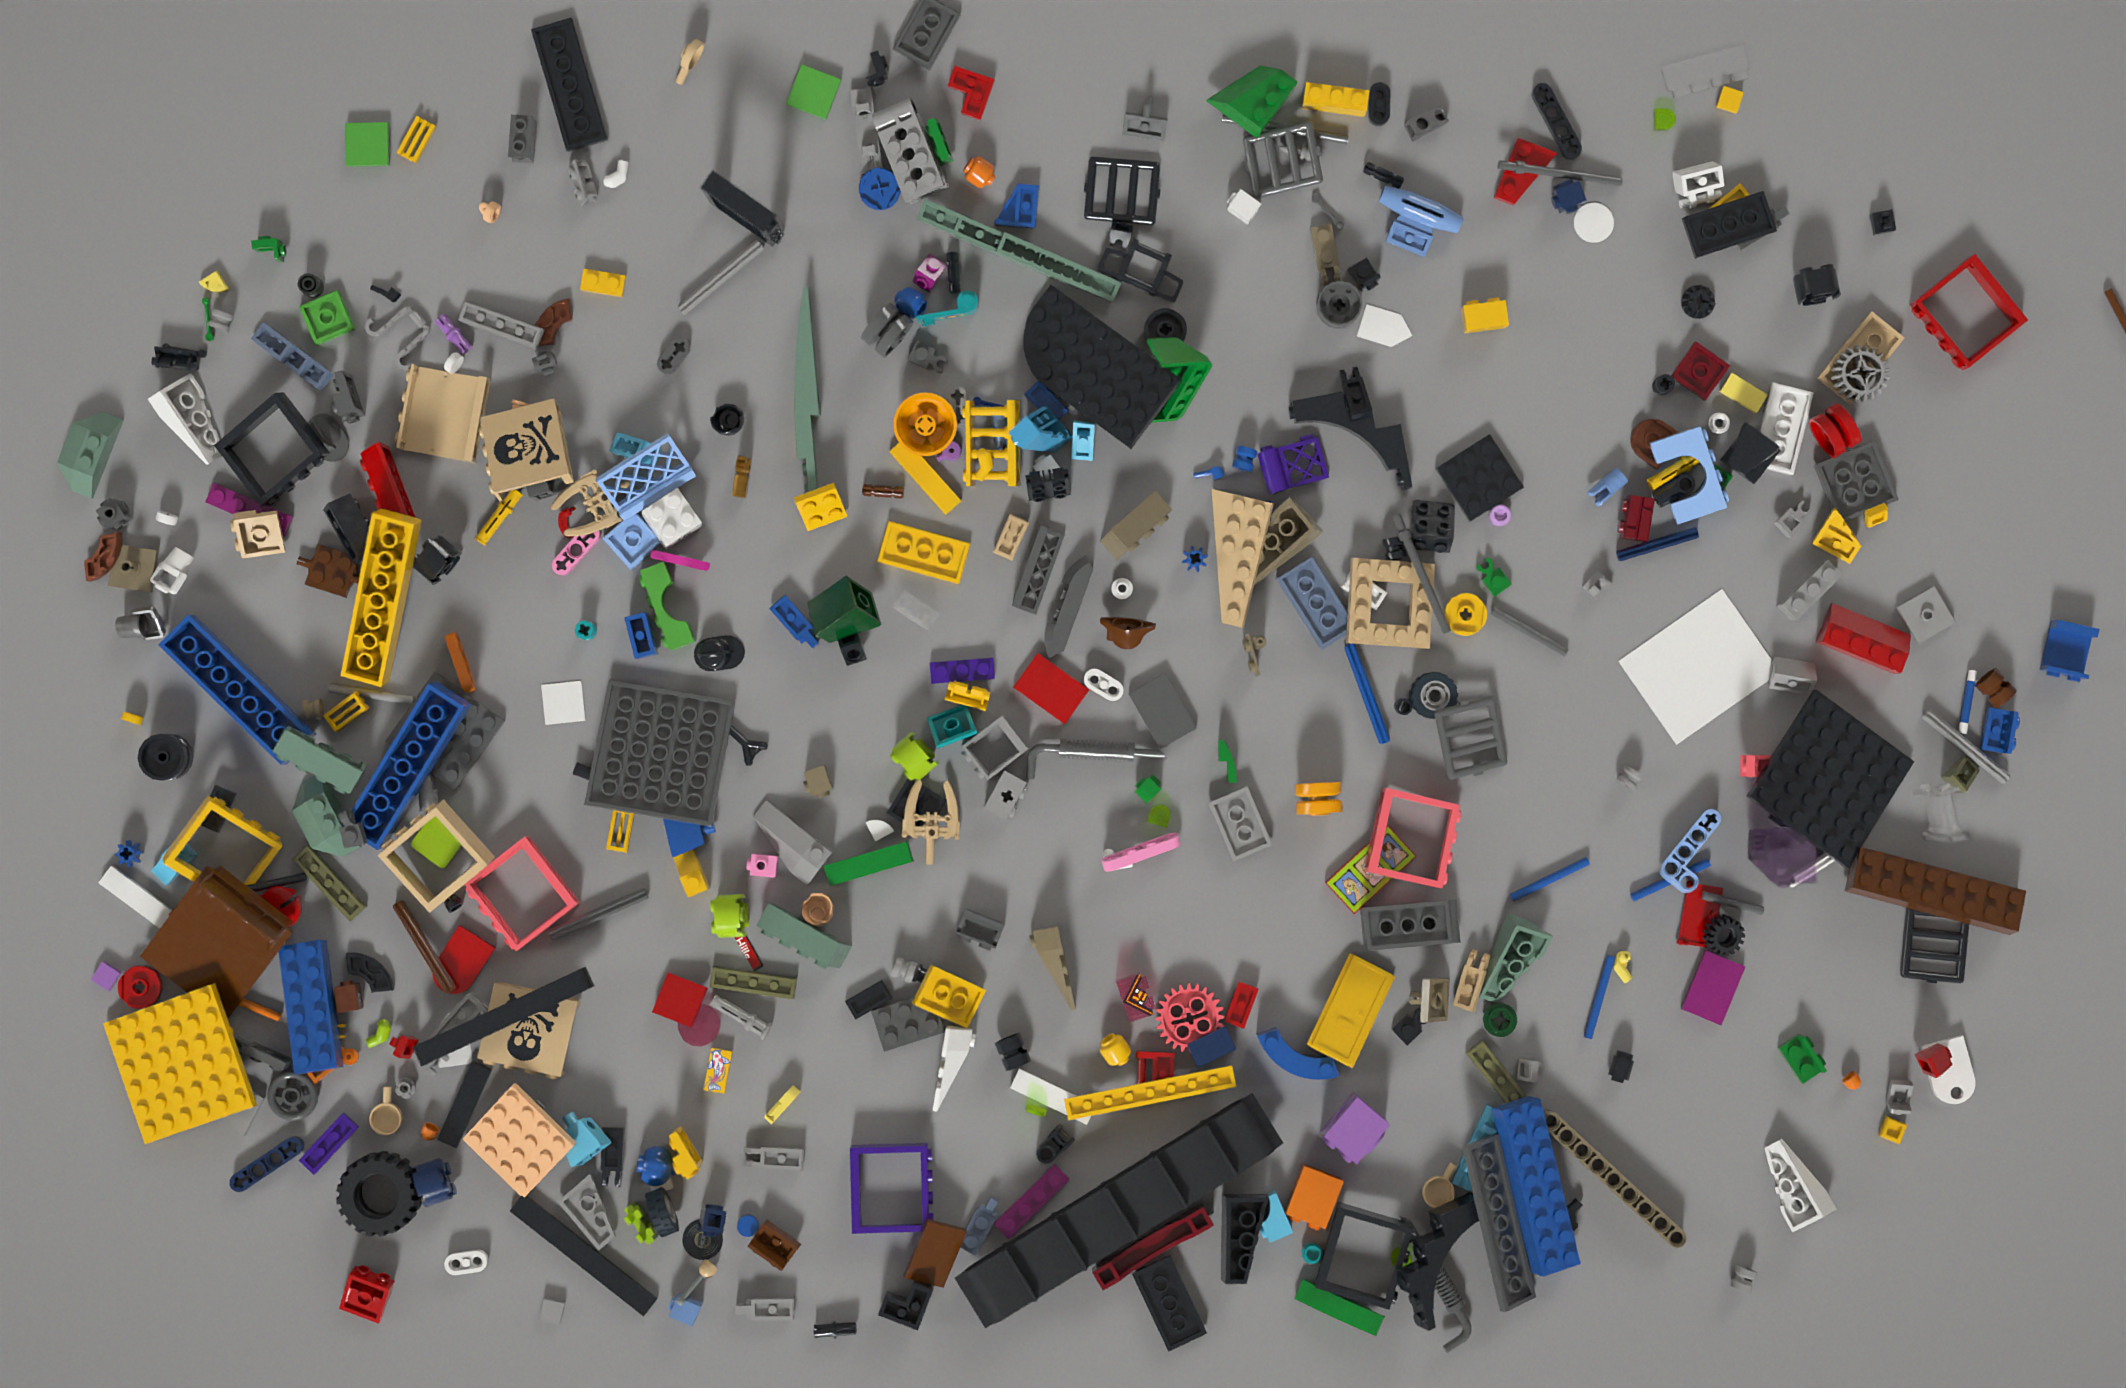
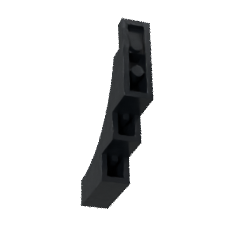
[1288,391,1413,490]

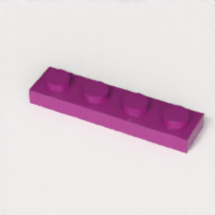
[205,483,293,536]
[994,1163,1070,1239]

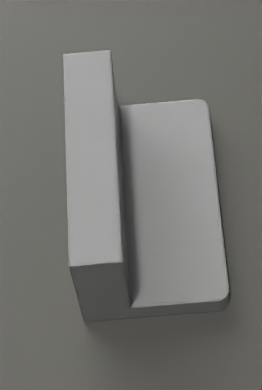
[1768,656,1817,695]

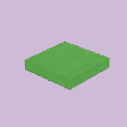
[786,64,841,120]
[345,122,390,167]
[299,289,356,346]

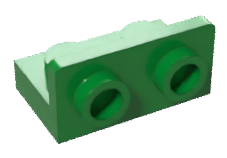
[925,118,954,166]
[1777,1034,1827,1084]

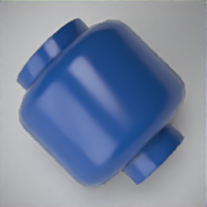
[894,287,927,319]

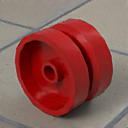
[1809,403,1862,458]

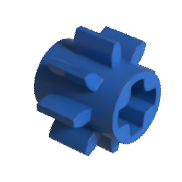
[1182,546,1208,572]
[115,840,144,867]

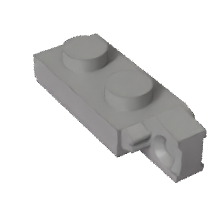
[735,1297,794,1321]

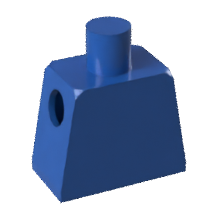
[663,819,716,857]

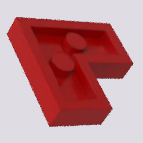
[948,66,995,121]

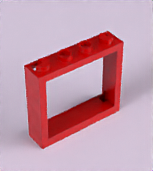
[1909,254,2028,371]

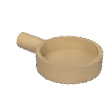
[675,39,705,85]
[369,1086,403,1135]
[1422,1162,1457,1208]

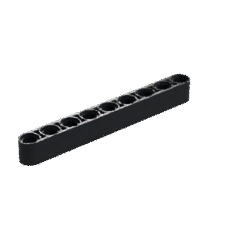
[412,967,595,1066]

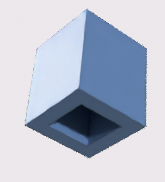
[668,1293,703,1326]

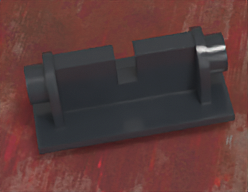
[151,346,199,372]

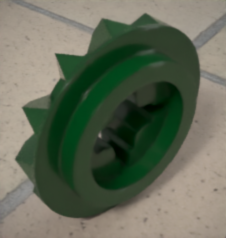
[1483,1003,1517,1037]

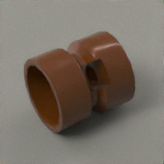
[1975,668,2017,708]

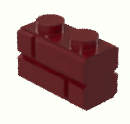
[1617,495,1655,542]

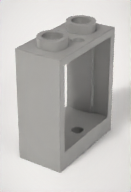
[961,716,1028,781]

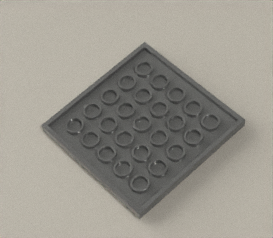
[584,680,736,827]

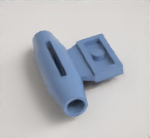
[1378,186,1463,257]

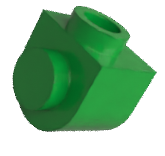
[1134,774,1162,804]

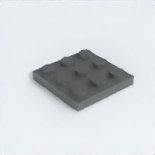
[1814,441,1899,521]

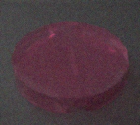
[677,1004,721,1047]

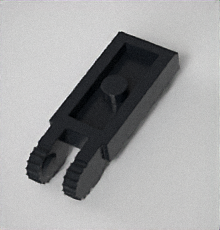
[1339,367,1373,420]
[600,1127,625,1187]

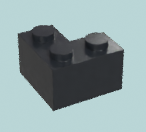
[878,1281,934,1331]

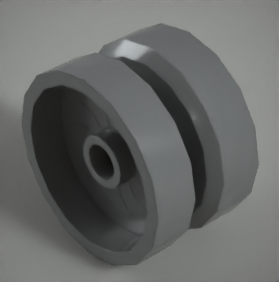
[861,302,914,358]

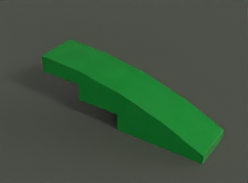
[824,841,914,886]
[1294,1279,1385,1336]

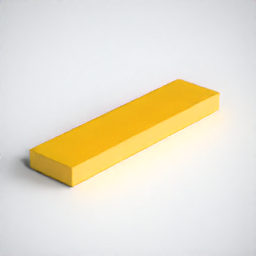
[889,443,961,515]

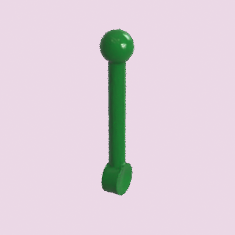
[202,297,214,342]

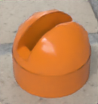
[1842,1071,1861,1090]
[421,1122,440,1141]

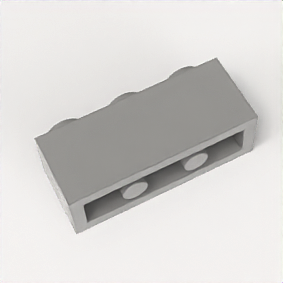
[1777,560,1843,621]

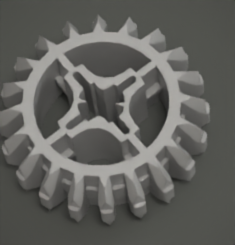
[1831,345,1890,403]

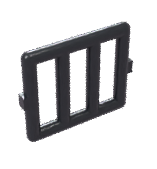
[1084,156,1161,225]
[1900,908,1969,984]

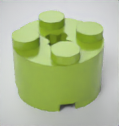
[890,731,939,781]
[710,894,749,938]

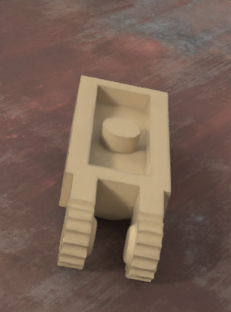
[1453,949,1490,1012]

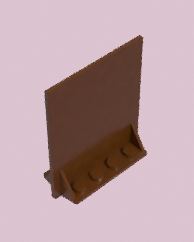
[140,866,293,1019]

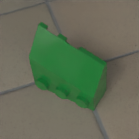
[1206,65,1298,138]

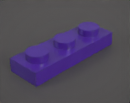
[930,658,995,684]
[298,1113,359,1175]

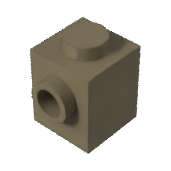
[803,765,834,799]

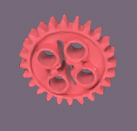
[1155,983,1224,1053]

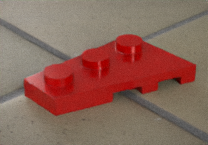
[1494,138,1557,205]

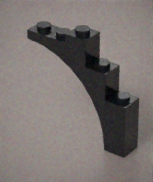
[1396,1193,1479,1331]

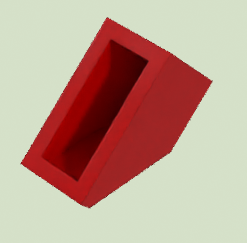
[1914,1043,1953,1078]

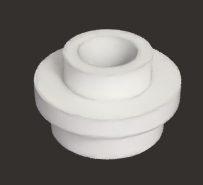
[1708,412,1730,434]
[1111,578,1133,599]

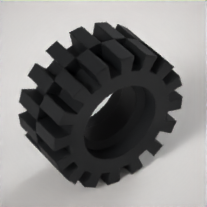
[1702,914,1745,956]

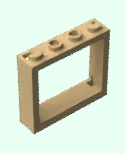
[378,799,495,913]

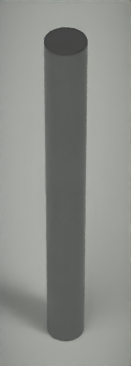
[1491,607,1569,656]

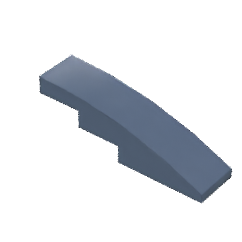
[251,322,334,391]

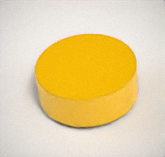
[120,711,144,726]

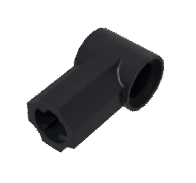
[1651,474,1696,508]

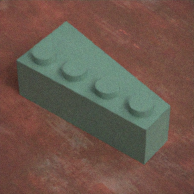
[273,726,368,794]
[756,903,852,969]

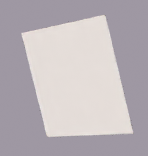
[1618,589,1773,745]

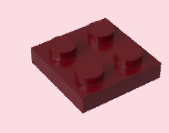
[1671,341,1731,401]

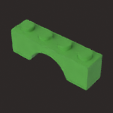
[639,562,696,651]

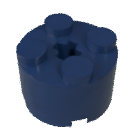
[413,1158,457,1207]

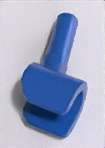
[1193,466,1224,480]

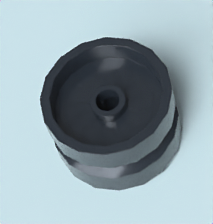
[137,734,193,781]

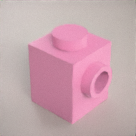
[747,853,779,878]

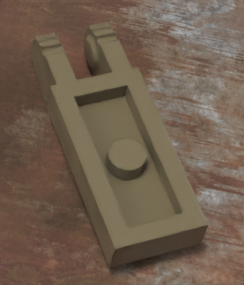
[1310,224,1341,286]

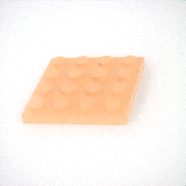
[463,1083,577,1197]

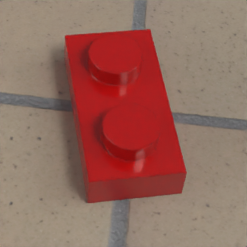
[1224,981,1259,1029]

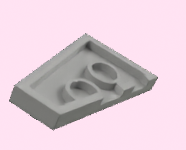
[557,1173,616,1251]

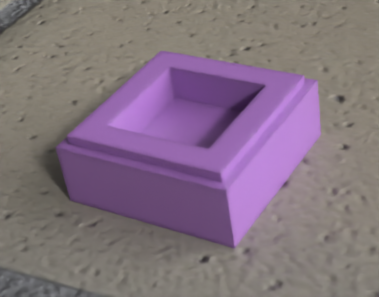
[91,961,122,991]

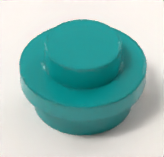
[1302,1242,1323,1264]

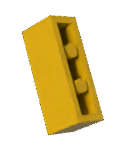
[1301,82,1370,117]

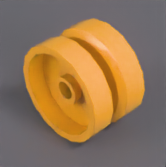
[1294,782,1343,816]

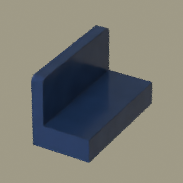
[1187,1027,1236,1067]

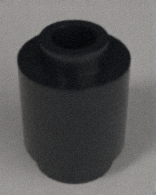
[1608,1050,1634,1083]

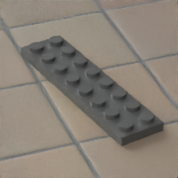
[1462,1133,1536,1312]

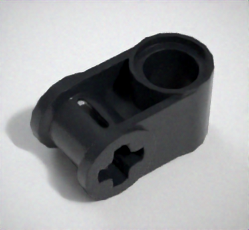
[1036,1124,1075,1164]

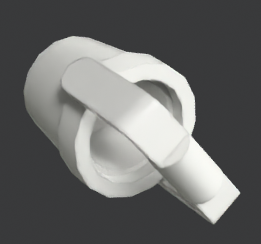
[150,547,194,595]

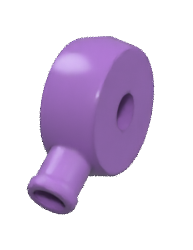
[936,441,962,462]

